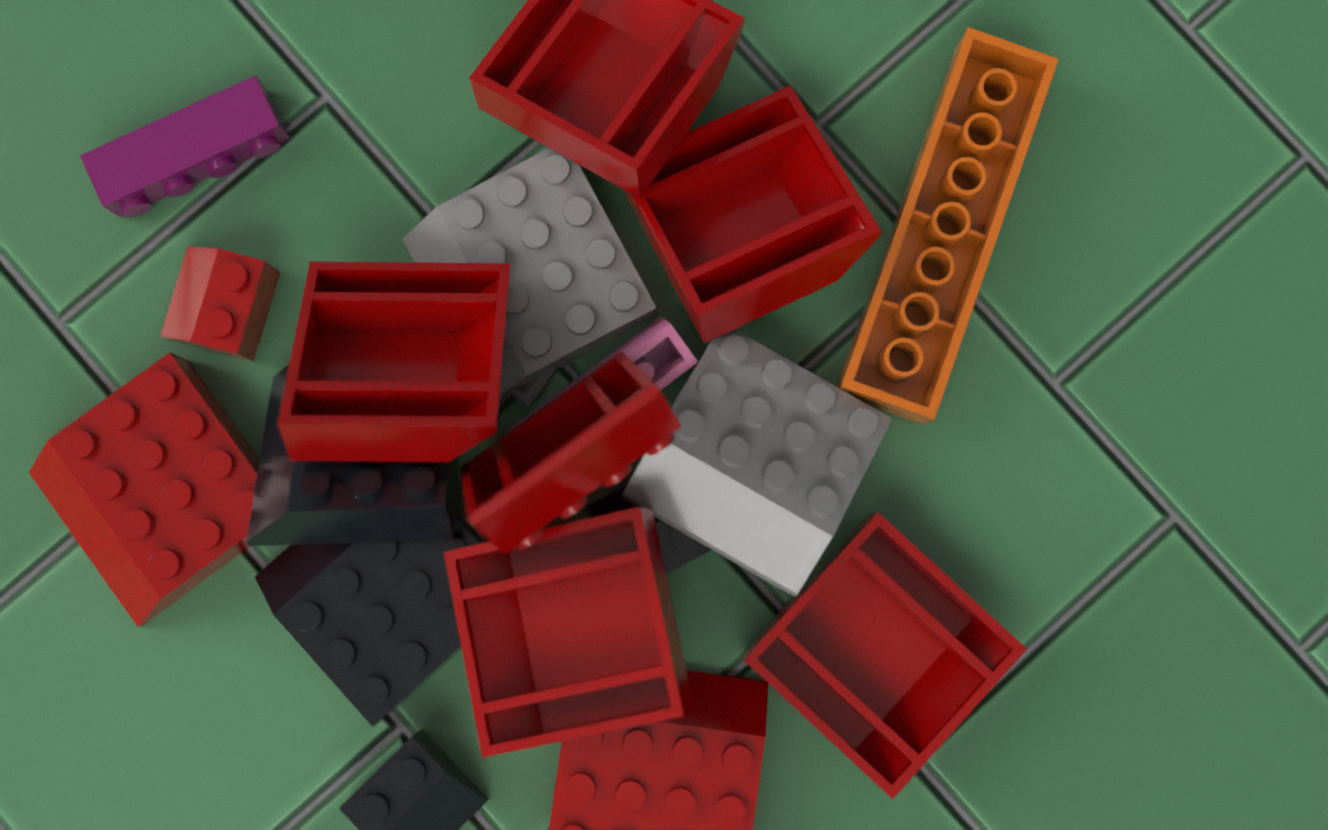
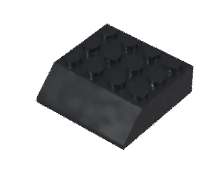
[247,364,459,546]
[255,510,485,727]

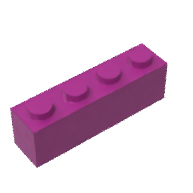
[80,75,291,218]

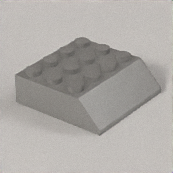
[402,148,657,400]
[621,329,893,597]

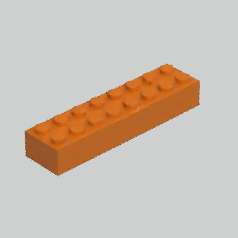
[836,27,1059,425]

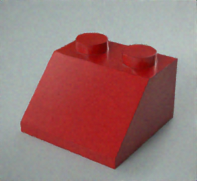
[160,246,280,362]

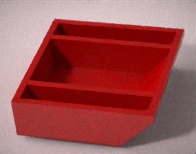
[469,0,745,199]
[624,85,881,343]
[278,261,511,462]
[459,351,682,555]
[29,352,260,627]
[444,507,695,758]
[740,512,1027,799]
[549,669,768,830]

